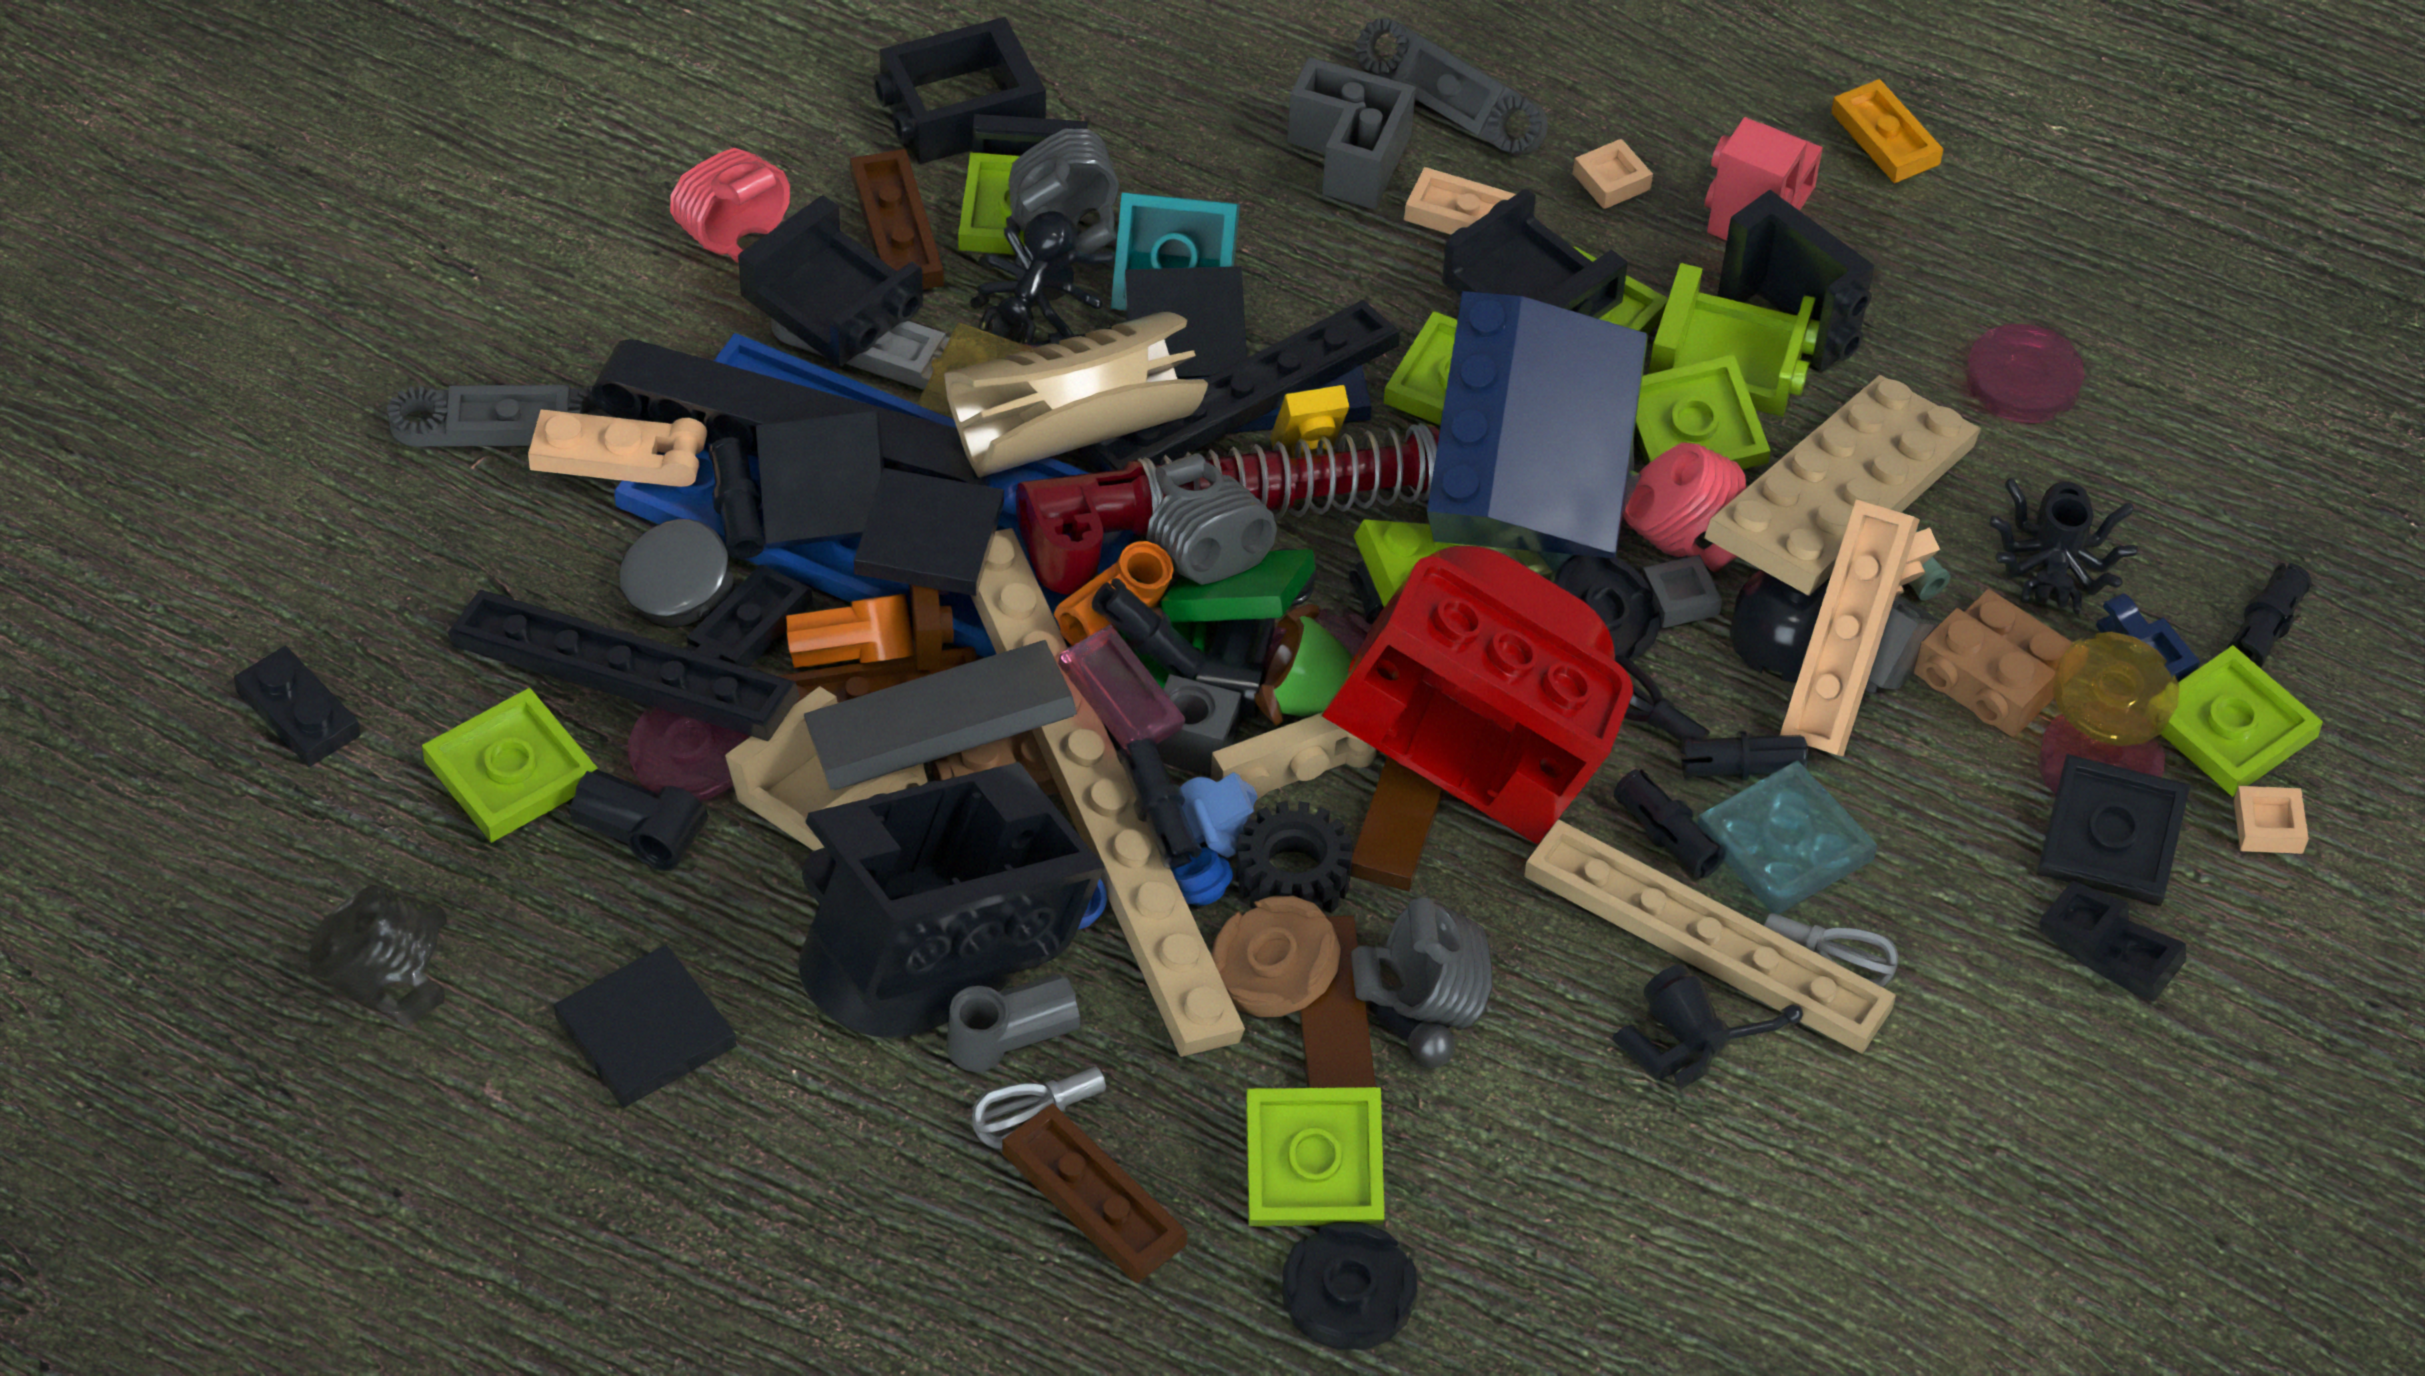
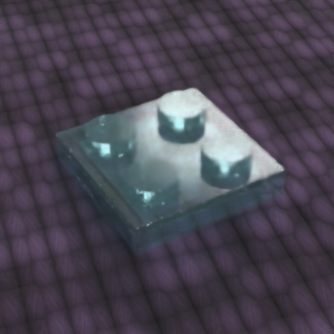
[1698,760,1877,914]

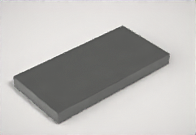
[804,640,1077,790]

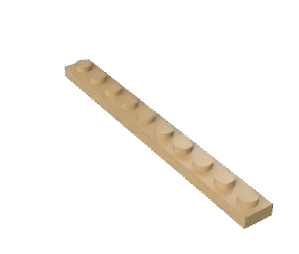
[970,528,1245,1057]

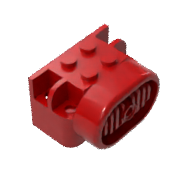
[1322,545,1633,845]

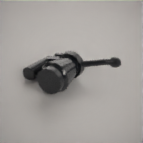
[1612,964,1803,1090]

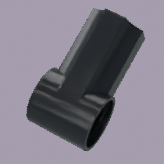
[1196,618,1275,719]
[570,769,709,871]

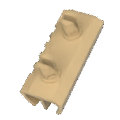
[944,312,1208,478]

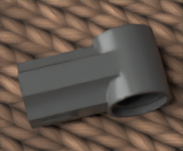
[947,974,1080,1072]

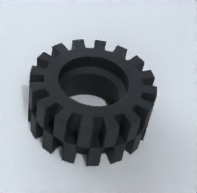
[1236,801,1353,913]

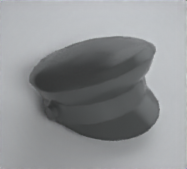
[620,519,733,627]

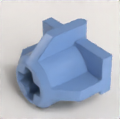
[1180,772,1258,858]

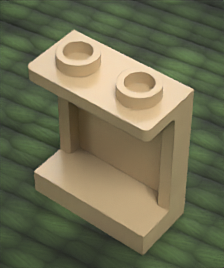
[725,686,928,851]

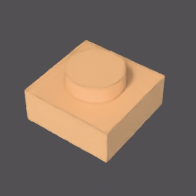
[1573,139,1653,209]
[2234,786,2309,854]

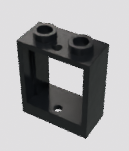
[873,17,1046,164]

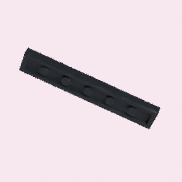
[1082,300,1400,472]
[448,589,800,741]

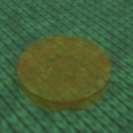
[2053,632,2180,746]

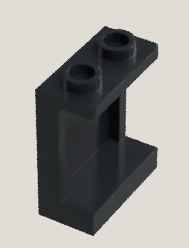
[1442,188,1628,319]
[1717,190,1875,372]
[738,194,923,368]

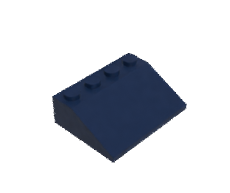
[1427,291,1648,559]

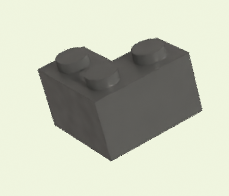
[1287,57,1416,210]

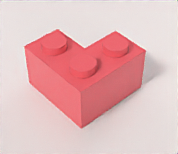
[1704,117,1823,240]

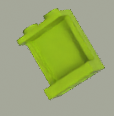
[1648,263,1820,417]

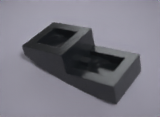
[2039,880,2186,1002]

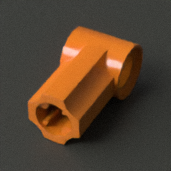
[1054,541,1174,652]
[786,594,915,668]

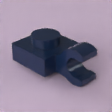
[2096,593,2200,699]

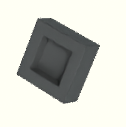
[1642,555,1722,628]

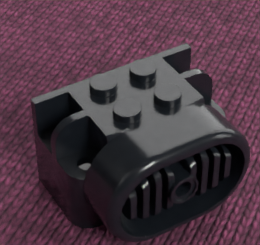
[798,762,1105,1038]

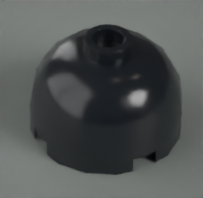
[1730,569,1831,683]

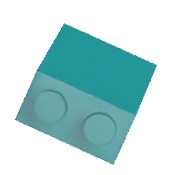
[1110,192,1240,310]

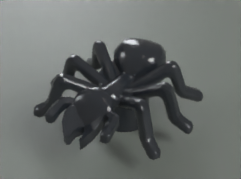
[970,211,1115,346]
[1989,478,2138,614]

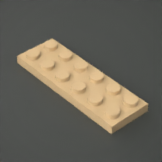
[1704,375,1981,596]

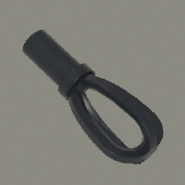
[1615,654,1710,742]

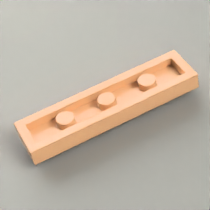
[1780,499,1920,757]

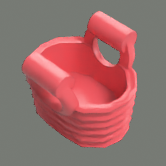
[670,147,790,263]
[1622,442,1746,572]

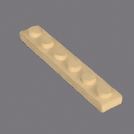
[1524,819,1896,1054]

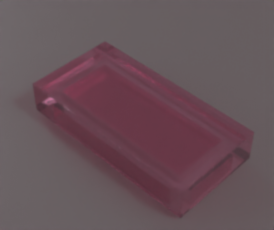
[1057,624,1186,756]

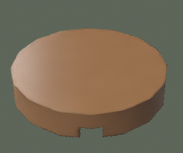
[1211,896,1341,1017]

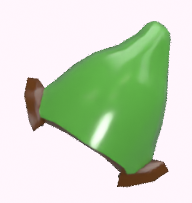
[1254,604,1353,726]

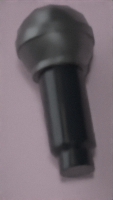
[1369,1001,1455,1069]

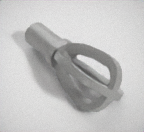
[1764,912,1898,987]
[971,1067,1106,1148]

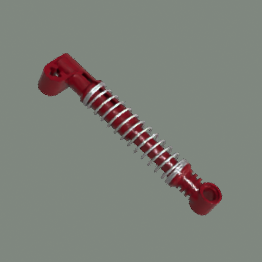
[1015,424,1440,594]

